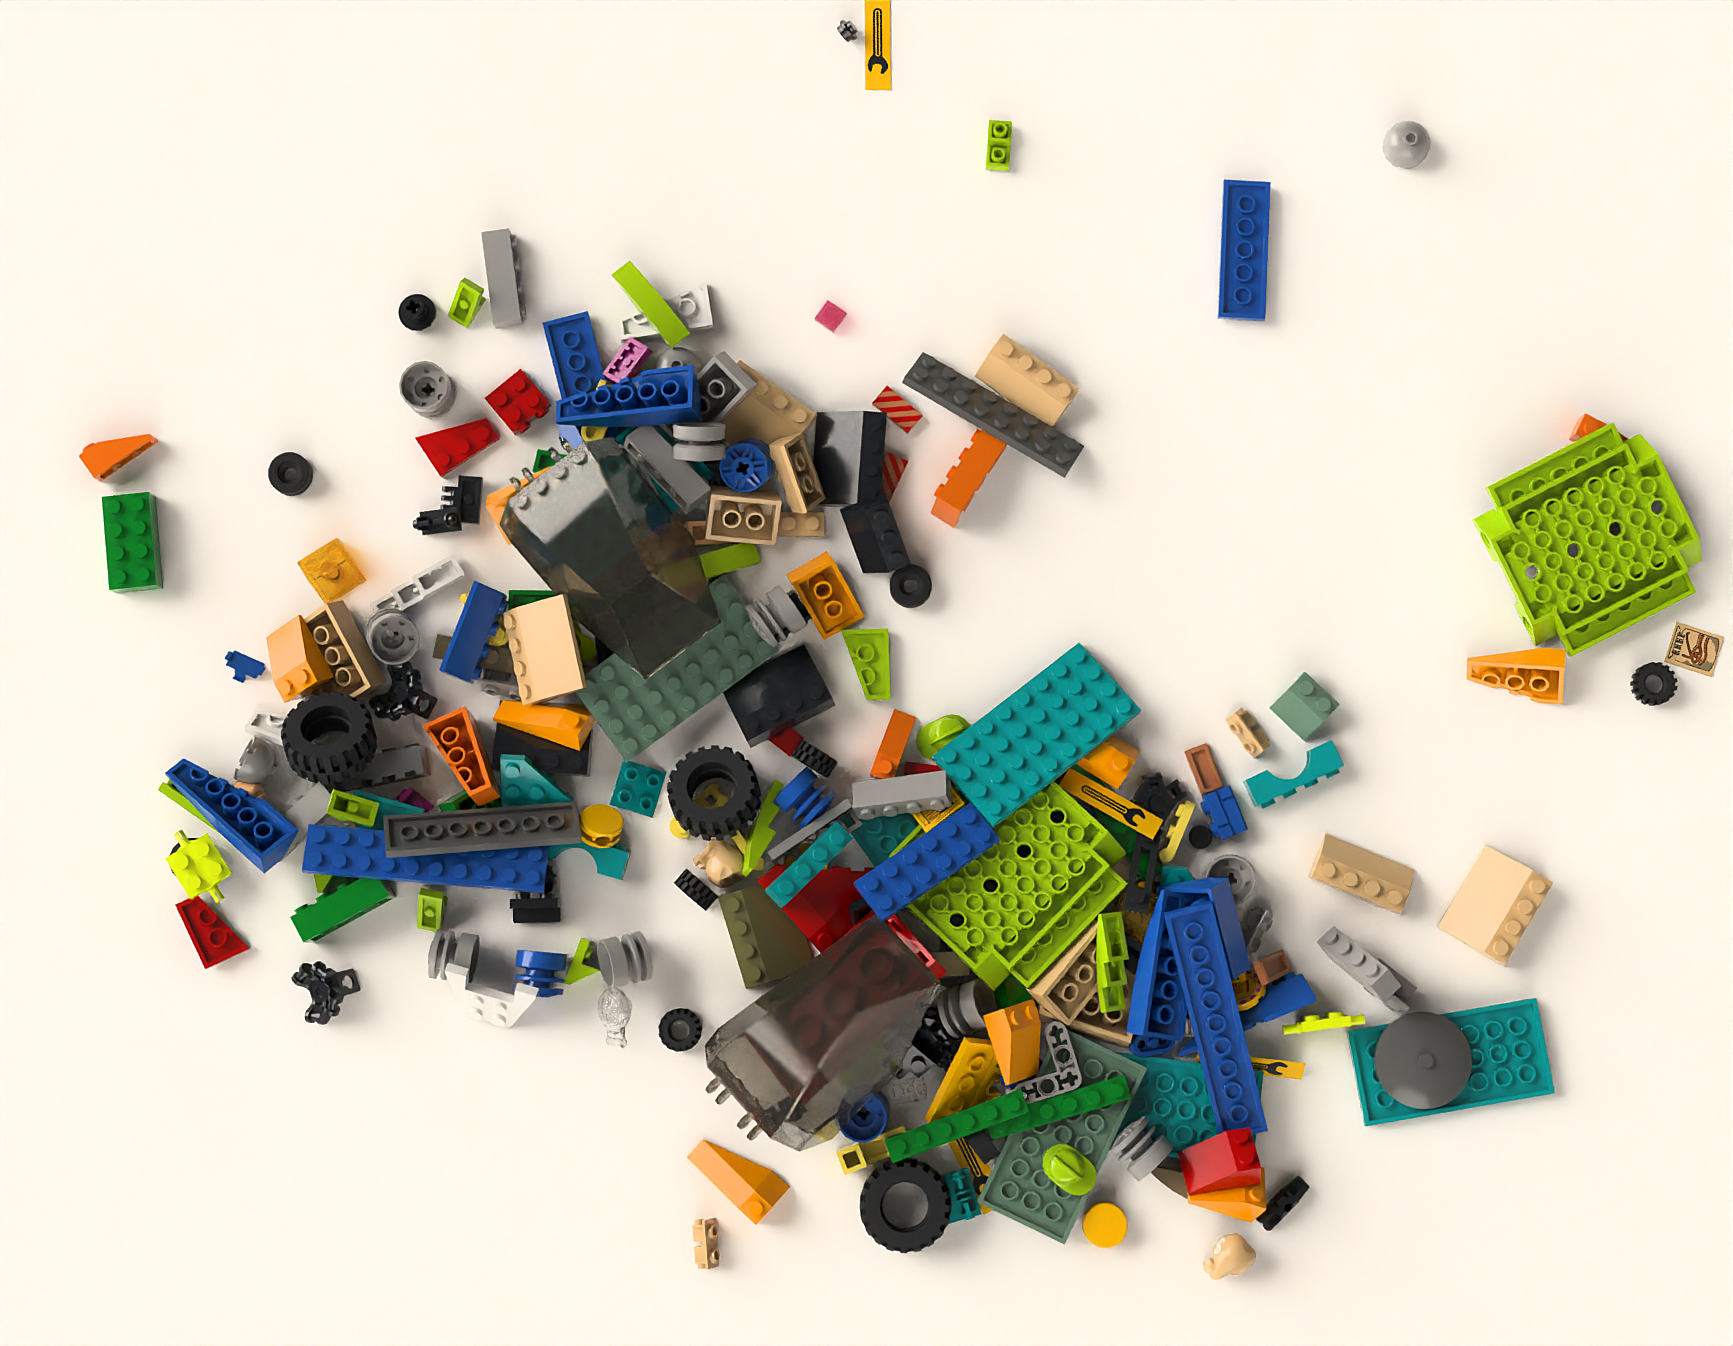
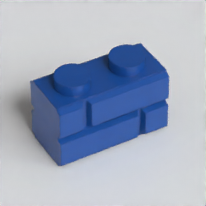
[1200,785,1248,841]

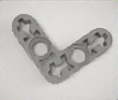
[1014,1021,1082,1104]

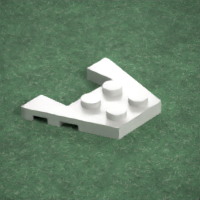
[445,963,539,1027]

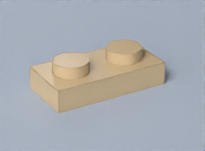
[777,512,824,537]

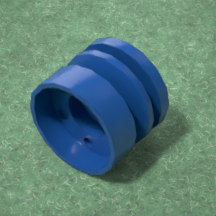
[719,438,776,493]
[773,767,837,829]
[513,950,567,998]
[836,1084,890,1143]

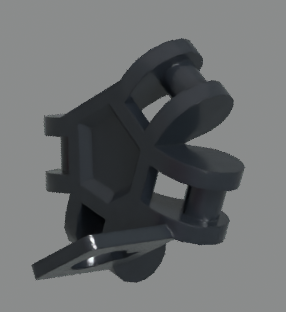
[368,661,438,722]
[1128,772,1188,836]
[291,961,360,1025]
[899,1002,956,1069]

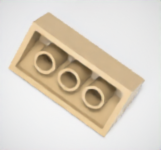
[975,334,1080,427]
[1308,833,1414,914]
[1026,920,1098,1026]

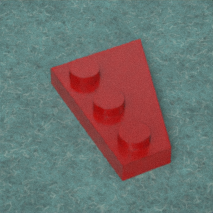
[415,418,500,478]
[175,896,250,970]

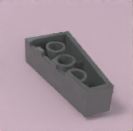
[332,743,431,792]

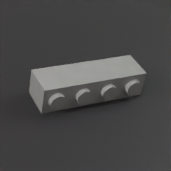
[481,228,527,328]
[623,426,711,514]
[853,770,952,820]
[278,781,339,863]
[1317,926,1401,1002]

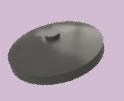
[1374,1012,1472,1109]

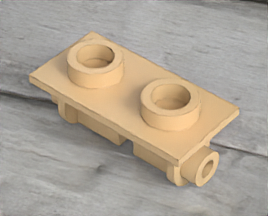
[1225,708,1270,758]
[692,1218,720,1270]

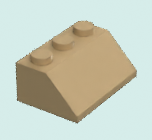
[769,432,826,513]
[705,485,782,546]

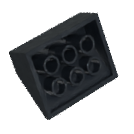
[813,411,887,508]
[723,644,836,748]
[492,700,594,777]

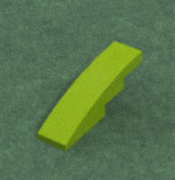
[611,260,691,348]
[662,543,761,590]
[742,779,784,876]
[1096,911,1129,1013]

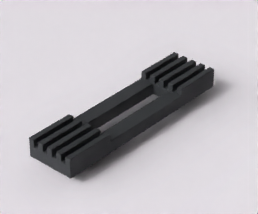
[1123,830,1162,915]

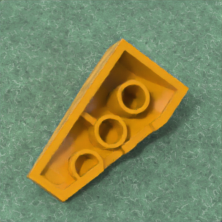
[1467,648,1566,704]
[493,700,596,751]
[1076,736,1140,789]
[687,1139,790,1225]

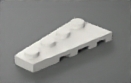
[617,282,714,343]
[244,709,347,746]

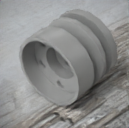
[399,361,456,419]
[745,585,807,648]
[365,608,420,665]
[1205,854,1256,905]
[428,929,480,983]
[597,931,653,989]
[938,979,998,1038]
[1109,1116,1174,1181]

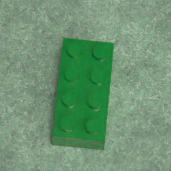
[102,492,163,594]
[290,878,397,943]

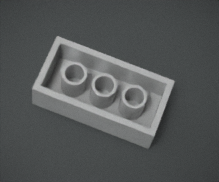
[660,351,757,443]

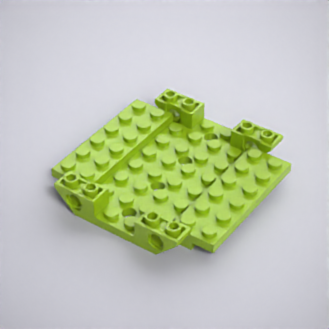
[1472,422,1702,657]
[889,781,1128,991]

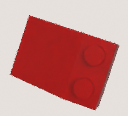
[1178,1127,1262,1196]

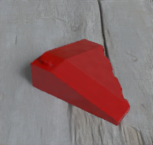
[757,864,874,955]

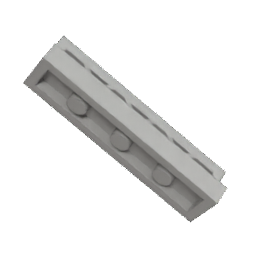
[767,799,862,865]

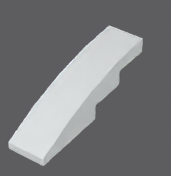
[370,554,465,613]

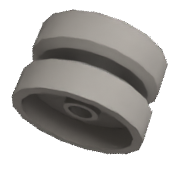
[673,422,726,462]

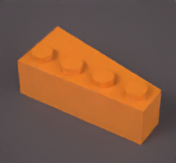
[930,429,1007,528]
[422,707,501,806]

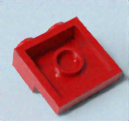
[484,369,551,435]

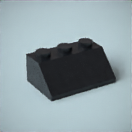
[840,493,911,573]

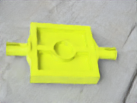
[165,829,233,903]
[1282,1011,1365,1035]

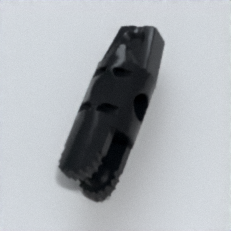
[1256,1176,1310,1231]

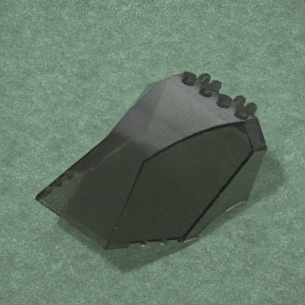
[499,437,722,680]
[705,914,941,1152]

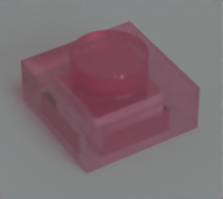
[814,300,847,334]

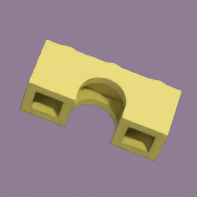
[836,1124,906,1175]

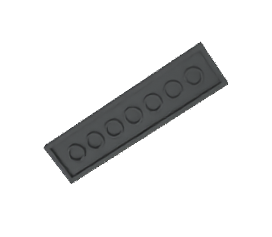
[902,352,1084,478]
[383,801,581,858]

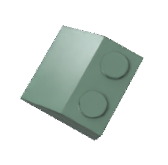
[1269,672,1340,741]

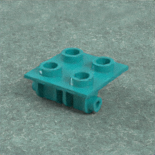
[609,759,666,818]
[926,1167,982,1224]

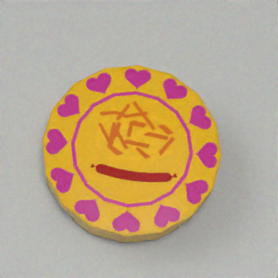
[1232,970,1266,1011]

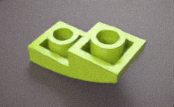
[986,120,1012,172]

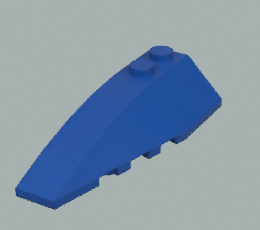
[555,365,701,427]
[165,758,298,874]
[1126,890,1187,1042]
[1177,971,1317,1057]

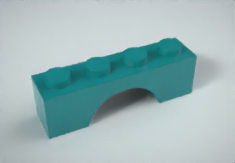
[1243,740,1344,809]
[764,821,853,908]
[548,840,631,880]

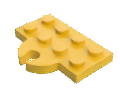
[925,1037,1002,1123]

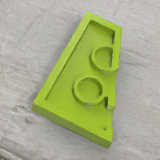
[841,629,890,701]

